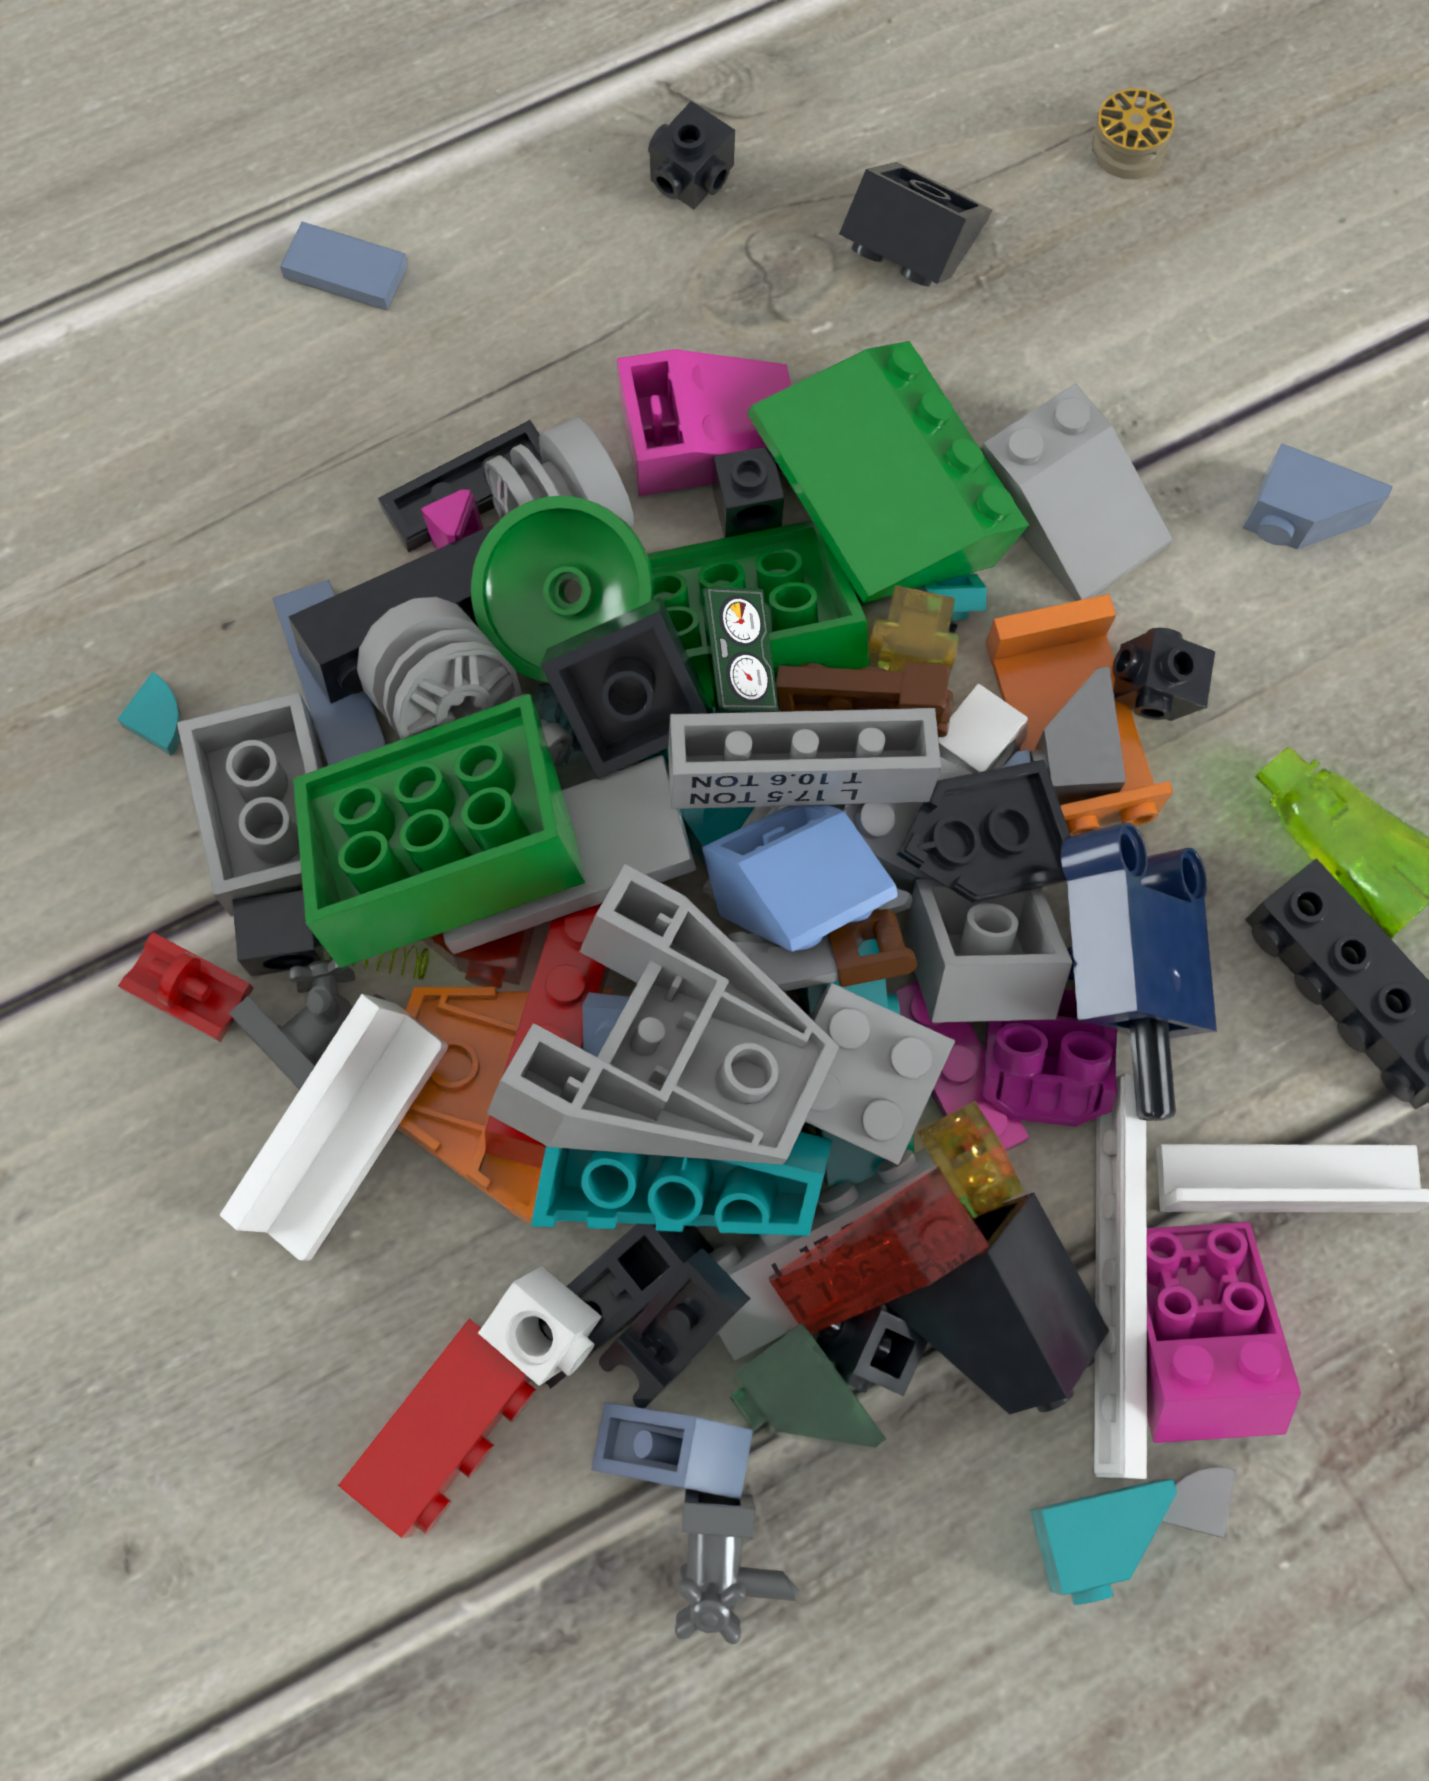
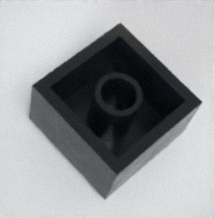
[541,597,713,779]

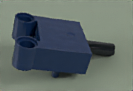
[1061,823,1217,1121]

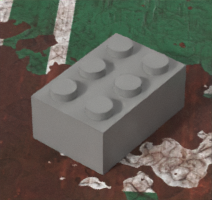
[177,692,324,917]

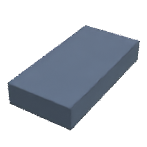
[280,221,408,310]

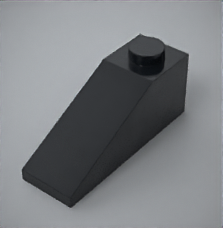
[538,1224,714,1389]

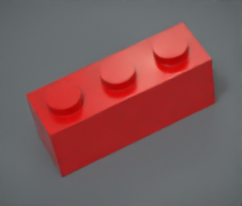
[338,1318,537,1538]

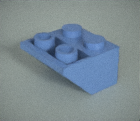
[702,805,898,952]

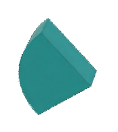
[117,672,181,756]

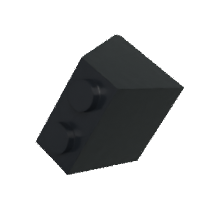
[876,1192,1109,1415]

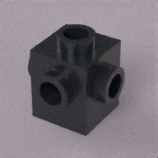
[648,101,735,210]
[1113,627,1216,721]
[811,1289,928,1397]

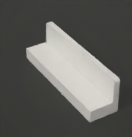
[220,994,448,1261]
[1156,1144,1429,1213]

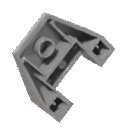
[487,864,840,1165]

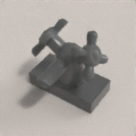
[229,960,385,1090]
[675,1489,800,1644]

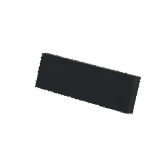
[378,420,544,552]

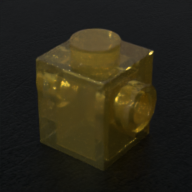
[868,585,960,672]
[918,1101,1024,1222]

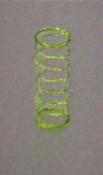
[330,945,430,980]

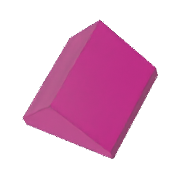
[420,489,484,549]

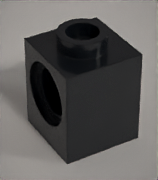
[713,446,785,538]
[232,890,325,976]

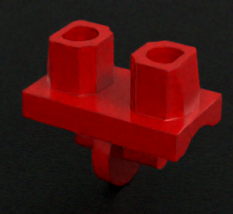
[118,932,254,1043]

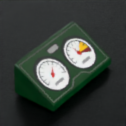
[701,587,779,713]

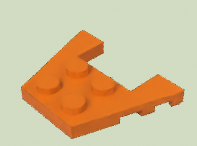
[396,987,613,1224]

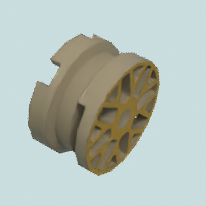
[1092,88,1175,180]

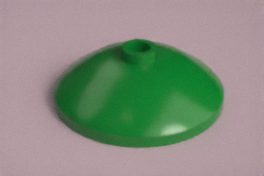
[471,496,654,683]

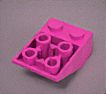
[617,349,791,496]
[1146,1222,1301,1443]

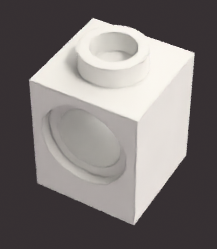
[938,683,1028,773]
[478,1266,602,1386]

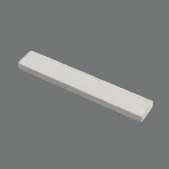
[1094,1073,1147,1479]

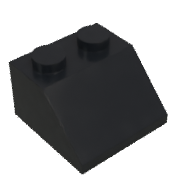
[839,162,992,287]

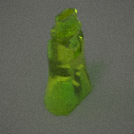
[1255,746,1429,939]

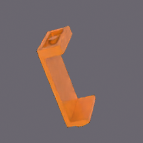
[985,594,1173,835]

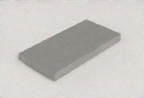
[443,755,696,954]

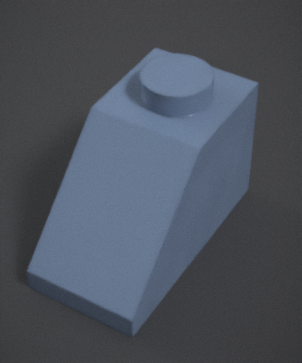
[1243,443,1393,549]
[591,1403,753,1499]

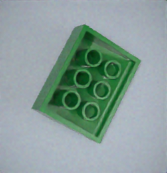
[747,341,1029,603]
[647,520,869,707]
[293,694,585,968]

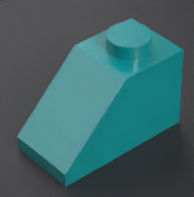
[1030,1479,1177,1605]

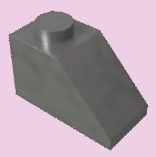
[1029,667,1126,805]

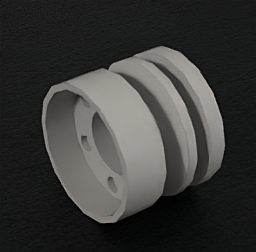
[484,416,634,528]
[357,597,521,739]

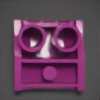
[982,989,1118,1127]

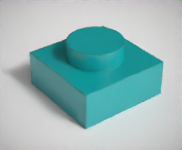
[918,573,987,621]

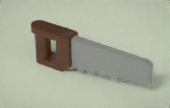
[748,909,917,992]

